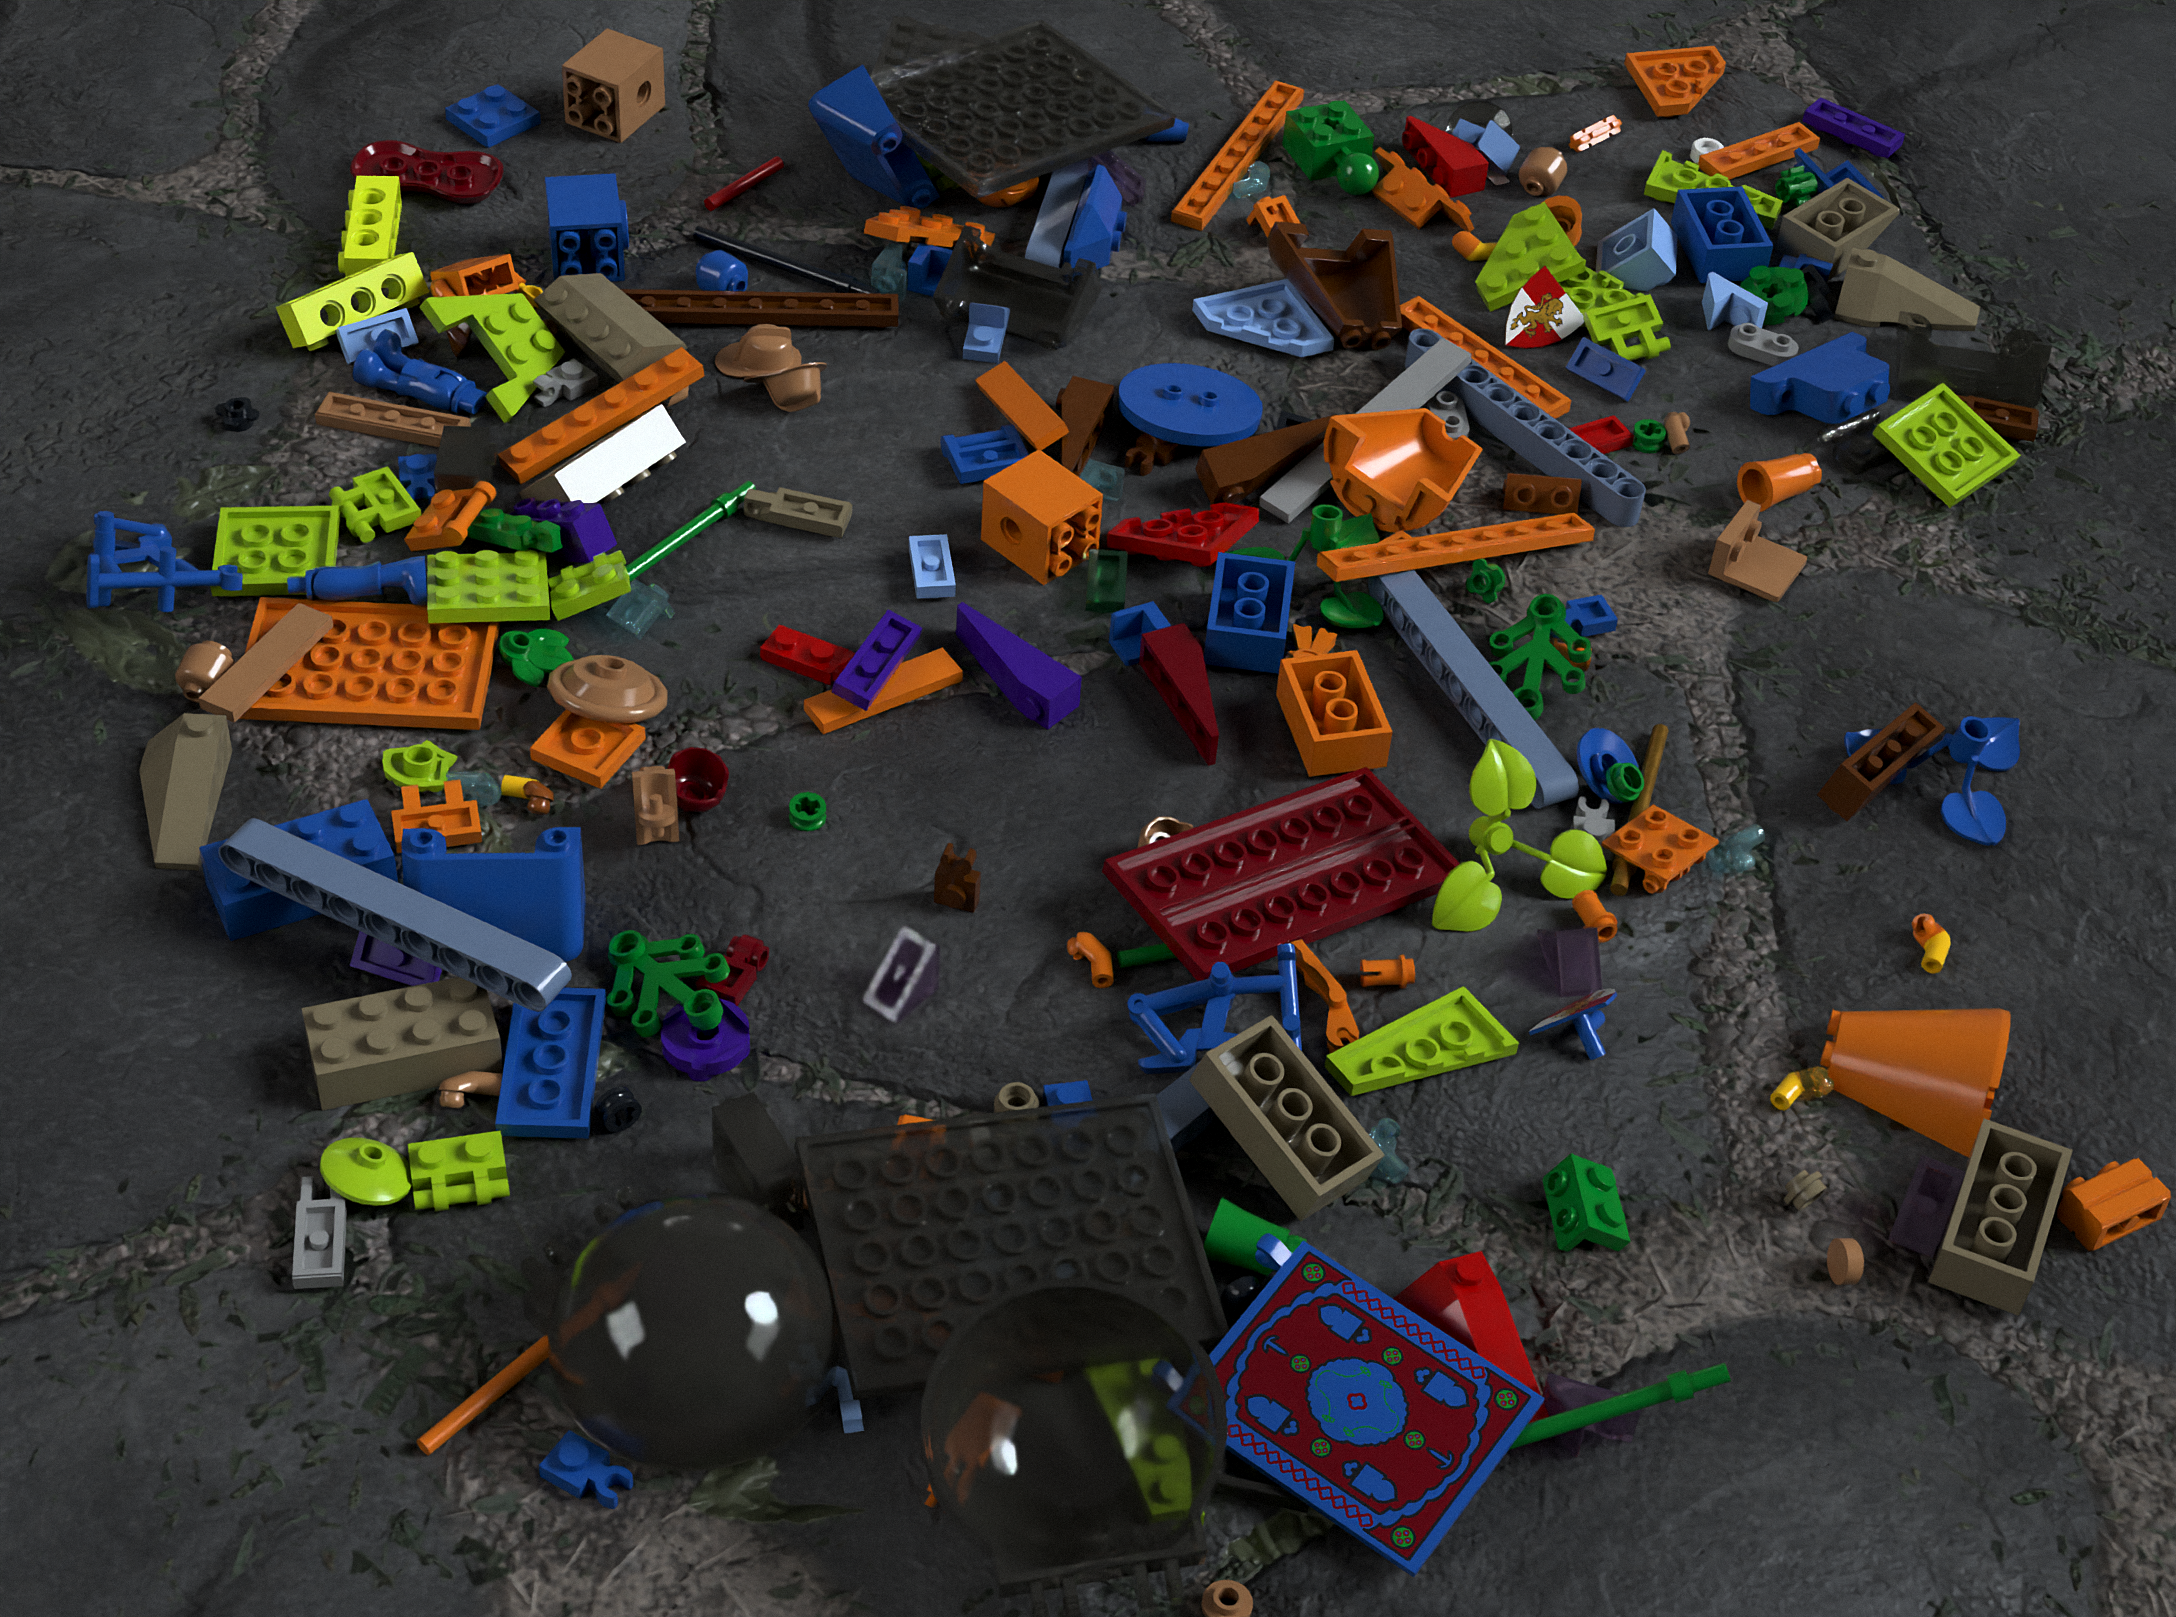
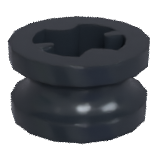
[595,1086,642,1132]

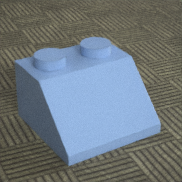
[1596,208,1678,292]

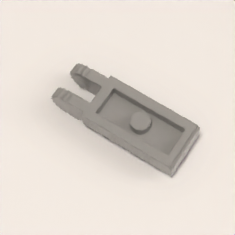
[292,1176,347,1289]

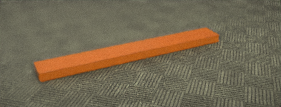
[1171,81,1304,231]
[1316,513,1595,582]

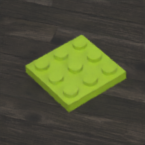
[1872,383,2021,508]
[210,505,340,597]
[427,549,550,623]

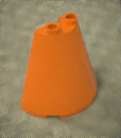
[1324,408,1483,533]
[1820,1008,2011,1157]

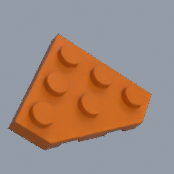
[1624,46,1726,118]
[864,206,995,251]

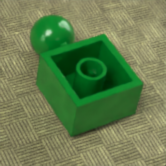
[1282,100,1379,196]

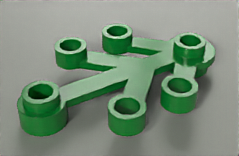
[1489,594,1592,721]
[607,930,730,1037]

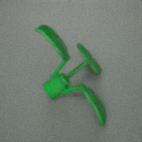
[1225,505,1383,628]

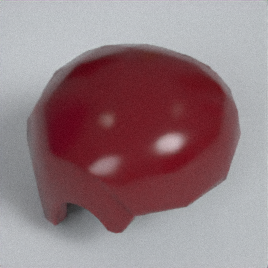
[667,747,729,813]

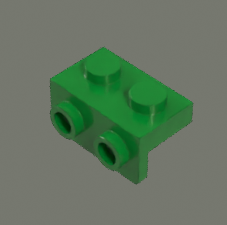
[1542,1153,1631,1252]

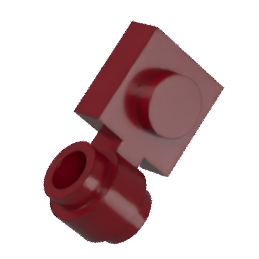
[696,934,769,1006]

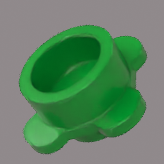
[1466,558,1505,603]

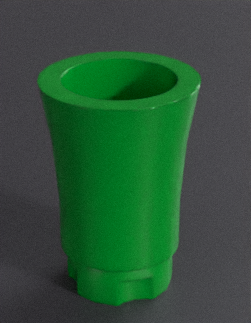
[1200,1197,1307,1276]

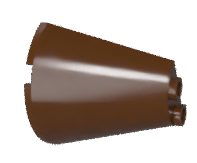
[1267,222,1402,350]

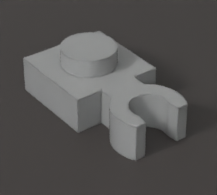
[1571,796,1615,861]

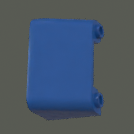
[808,64,940,209]
[401,827,586,962]

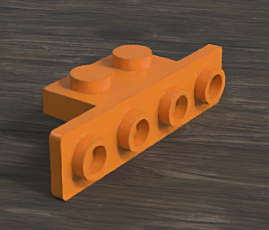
[1372,147,1474,232]

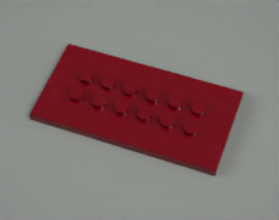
[1102,767,1460,981]

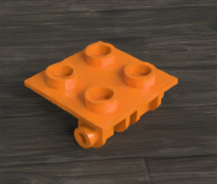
[1601,804,1719,894]

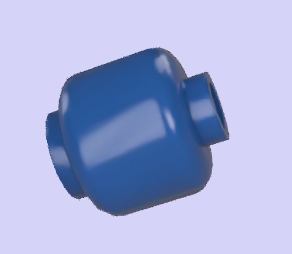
[696,250,748,291]

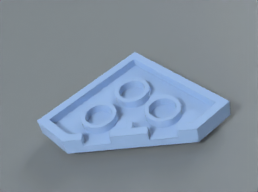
[1192,279,1334,357]

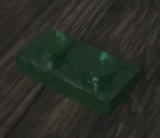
[1085,549,1128,613]

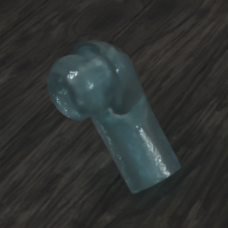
[1233,161,1270,199]
[446,771,502,806]
[1724,824,1765,873]
[1369,1118,1409,1184]

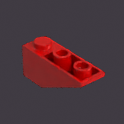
[1402,116,1489,198]

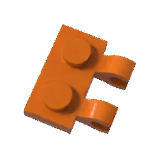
[391,779,482,853]

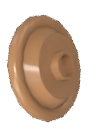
[547,655,668,723]

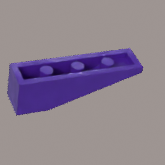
[956,602,1082,730]

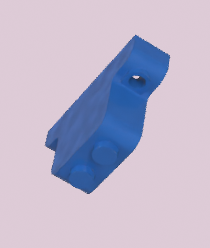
[1750,332,1890,424]

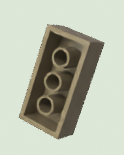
[302,977,503,1111]
[1189,1015,1385,1222]
[1928,1119,2073,1316]

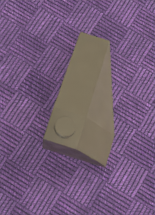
[1834,248,1980,331]
[139,713,232,871]

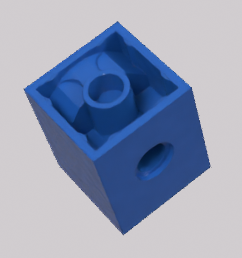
[545,173,629,282]

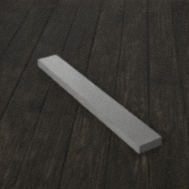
[1259,338,1471,524]

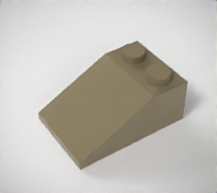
[1775,178,1900,281]

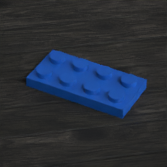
[495,988,606,1139]

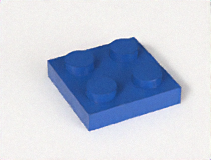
[445,84,541,148]

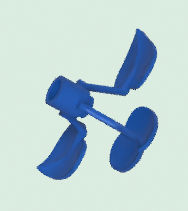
[1844,716,2020,846]

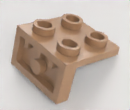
[1708,500,1807,602]

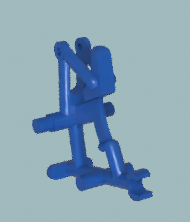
[86,511,243,612]
[1127,943,1302,1074]

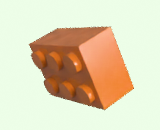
[1276,650,1393,777]

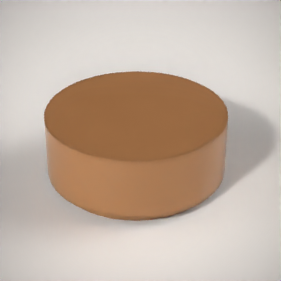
[1827,1238,1864,1285]

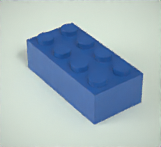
[199,799,398,941]

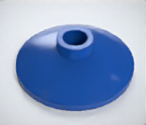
[1577,728,1639,804]

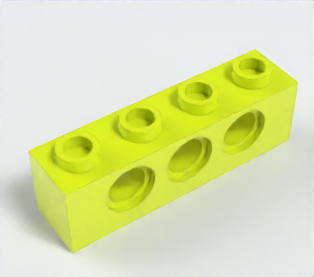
[338,176,402,288]
[276,252,430,351]

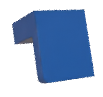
[907,242,960,299]
[1109,601,1171,666]

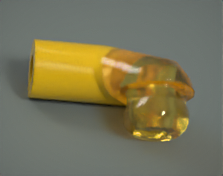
[1770,1066,1834,1111]

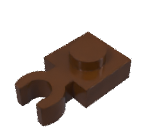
[1125,433,1187,476]
[934,843,981,913]

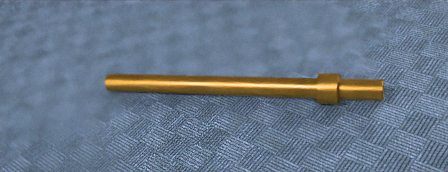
[1610,724,1669,896]

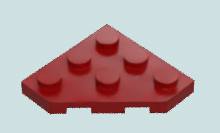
[1107,502,1259,567]

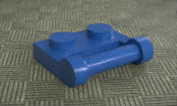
[940,424,1029,484]

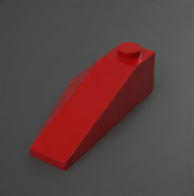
[1393,1251,1549,1423]

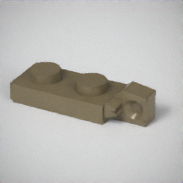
[744,487,853,538]

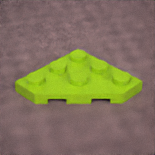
[1475,202,1586,312]
[1559,257,1645,327]

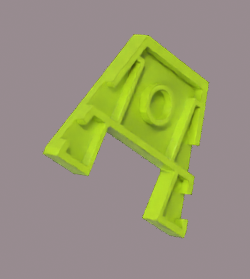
[419,293,565,423]

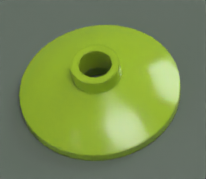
[320,1137,412,1206]

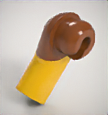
[501,775,554,815]

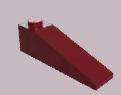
[1139,623,1219,766]

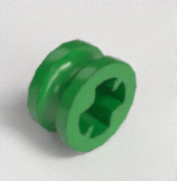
[1632,419,1666,454]
[789,792,826,832]

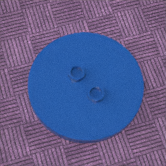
[1117,363,1263,447]

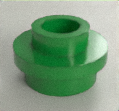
[1606,763,1644,803]

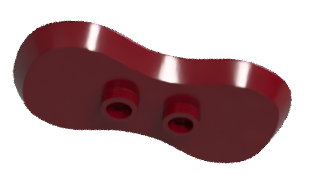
[350,140,503,204]

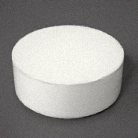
[1690,138,1724,164]

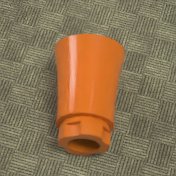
[1737,453,1822,512]

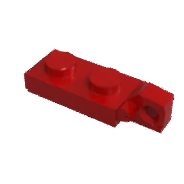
[760,624,855,685]

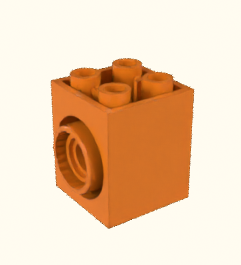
[981,449,1103,585]

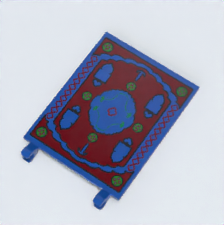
[1154,1233,1545,1578]

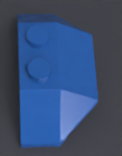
[1062,165,1127,280]

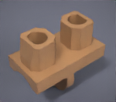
[632,766,679,845]

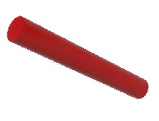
[704,156,784,211]

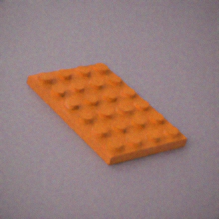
[239,597,501,730]

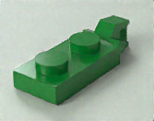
[467,508,562,553]

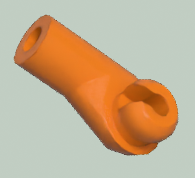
[1067,932,1114,988]

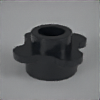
[215,397,260,432]

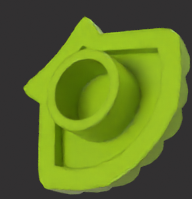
[382,740,458,792]

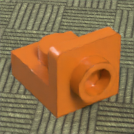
[1246,195,1301,238]

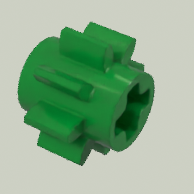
[1775,166,1818,209]

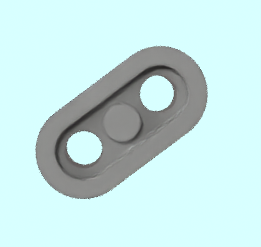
[1728,323,1799,366]
[1427,391,1469,439]

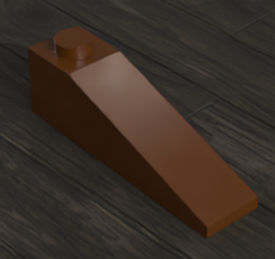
[1056,376,1114,478]
[1195,414,1337,505]
[1817,702,1946,822]

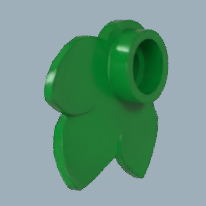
[498,628,574,688]

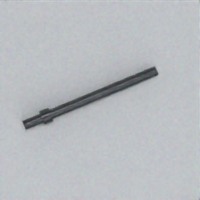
[693,226,880,294]

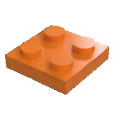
[530,709,646,789]

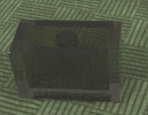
[434,426,498,494]

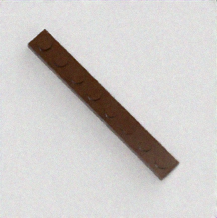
[620,289,898,328]

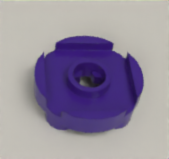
[661,999,750,1082]

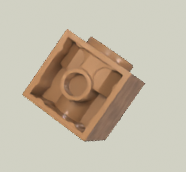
[562,28,665,143]

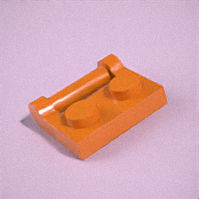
[404,481,496,551]

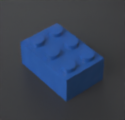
[1671,186,1773,283]
[1204,552,1295,674]

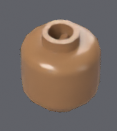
[1518,147,1568,196]
[175,640,235,703]

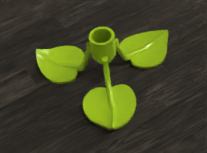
[1432,739,1607,932]

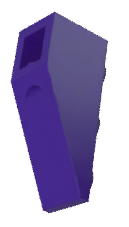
[509,498,617,563]

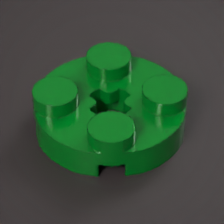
[1739,265,1808,325]

